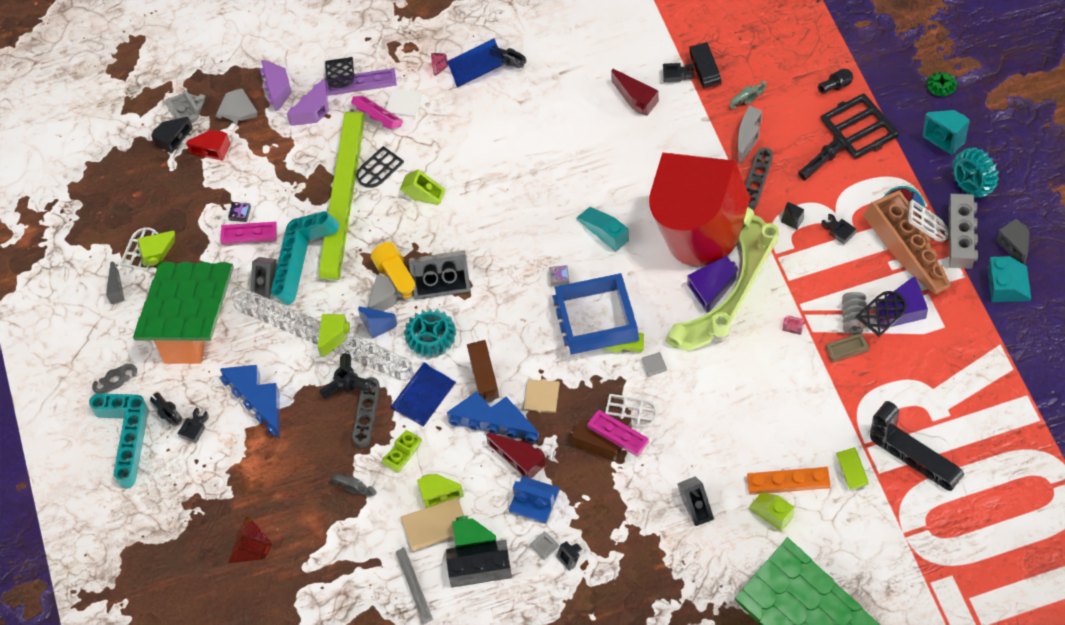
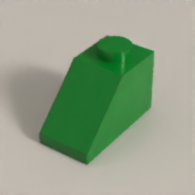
[452,516,497,547]

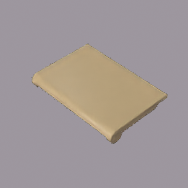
[401,497,464,552]

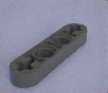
[746,148,773,210]
[352,377,381,449]

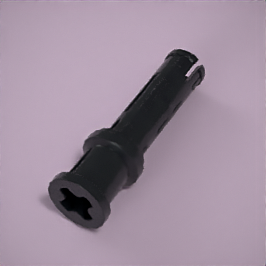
[798,136,847,181]

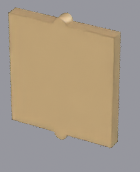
[524,379,560,414]

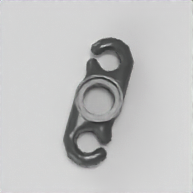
[92,364,137,394]
[330,474,377,497]

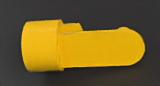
[371,242,415,299]

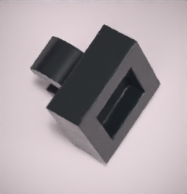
[556,541,582,571]

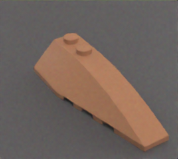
[863,190,951,295]

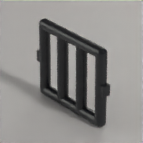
[820,93,899,159]

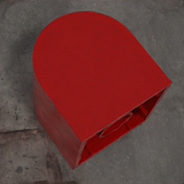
[649,152,750,267]

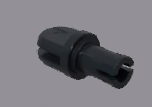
[490,45,527,68]
[817,69,853,94]
[150,393,182,426]

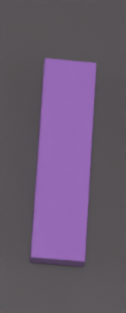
[325,68,397,96]

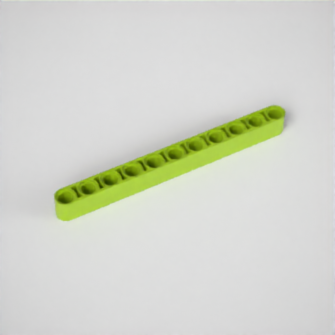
[319,111,365,280]

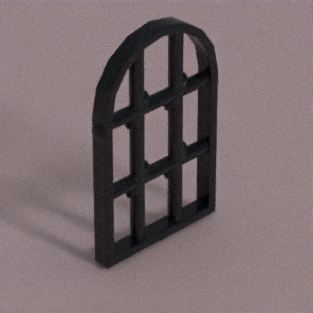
[356,146,404,188]

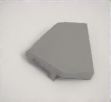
[216,89,258,125]
[165,90,206,124]

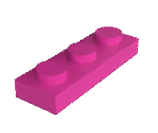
[351,95,403,129]
[220,221,277,245]
[587,410,649,457]

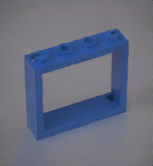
[552,273,639,355]

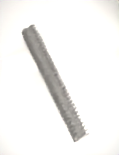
[395,547,433,624]

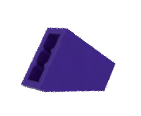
[687,256,738,313]
[874,277,928,329]

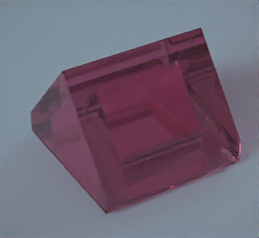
[431,53,448,76]
[782,315,805,335]

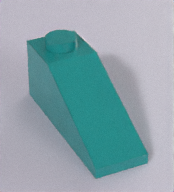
[576,207,629,252]

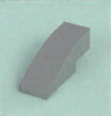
[738,106,763,164]

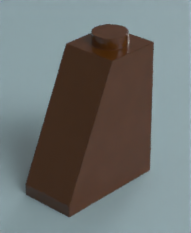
[466,340,499,402]
[570,418,632,462]

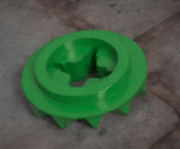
[927,71,957,96]

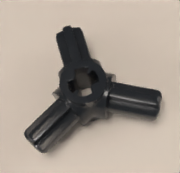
[320,353,371,399]

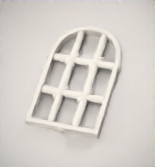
[909,199,949,242]
[120,228,158,272]
[606,394,657,428]

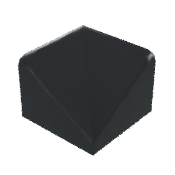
[781,202,804,230]

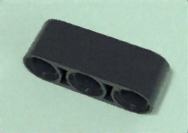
[689,42,721,89]

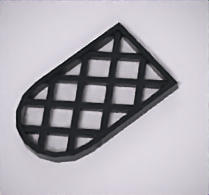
[325,57,355,88]
[856,291,906,337]

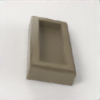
[825,333,869,364]

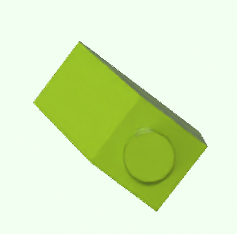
[400,169,446,205]
[137,231,175,266]
[317,314,350,357]
[417,473,464,508]
[749,492,795,531]

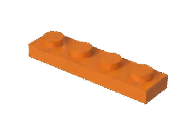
[747,467,831,495]

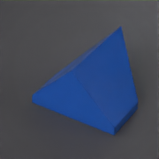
[358,306,398,339]

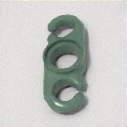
[730,81,767,109]

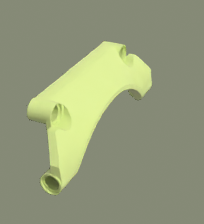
[665,207,779,352]

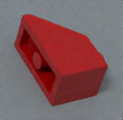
[186,130,231,161]

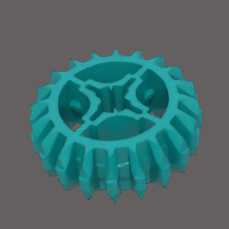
[951,147,999,198]
[404,308,456,358]

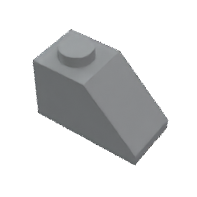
[367,275,402,311]

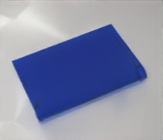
[447,38,505,88]
[390,362,456,427]

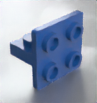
[509,476,560,524]

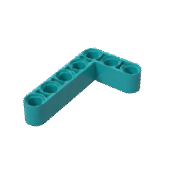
[271,211,340,305]
[89,393,149,489]

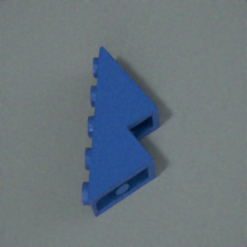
[219,365,280,438]
[447,391,540,443]

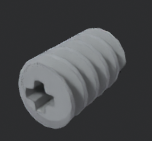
[842,292,867,335]

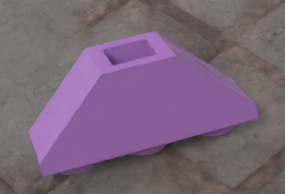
[259,60,292,111]
[287,79,329,126]

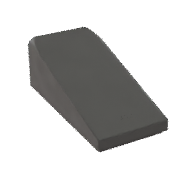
[106,261,125,304]

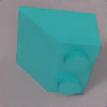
[922,110,970,155]
[987,256,1031,302]

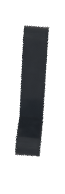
[870,401,964,491]

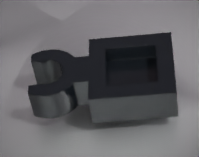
[663,63,694,82]
[821,213,857,245]
[177,408,209,444]

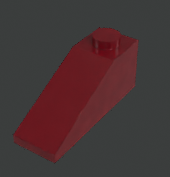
[611,68,659,116]
[486,433,546,479]

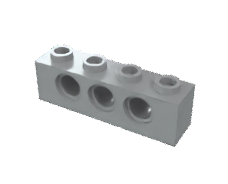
[949,194,978,269]

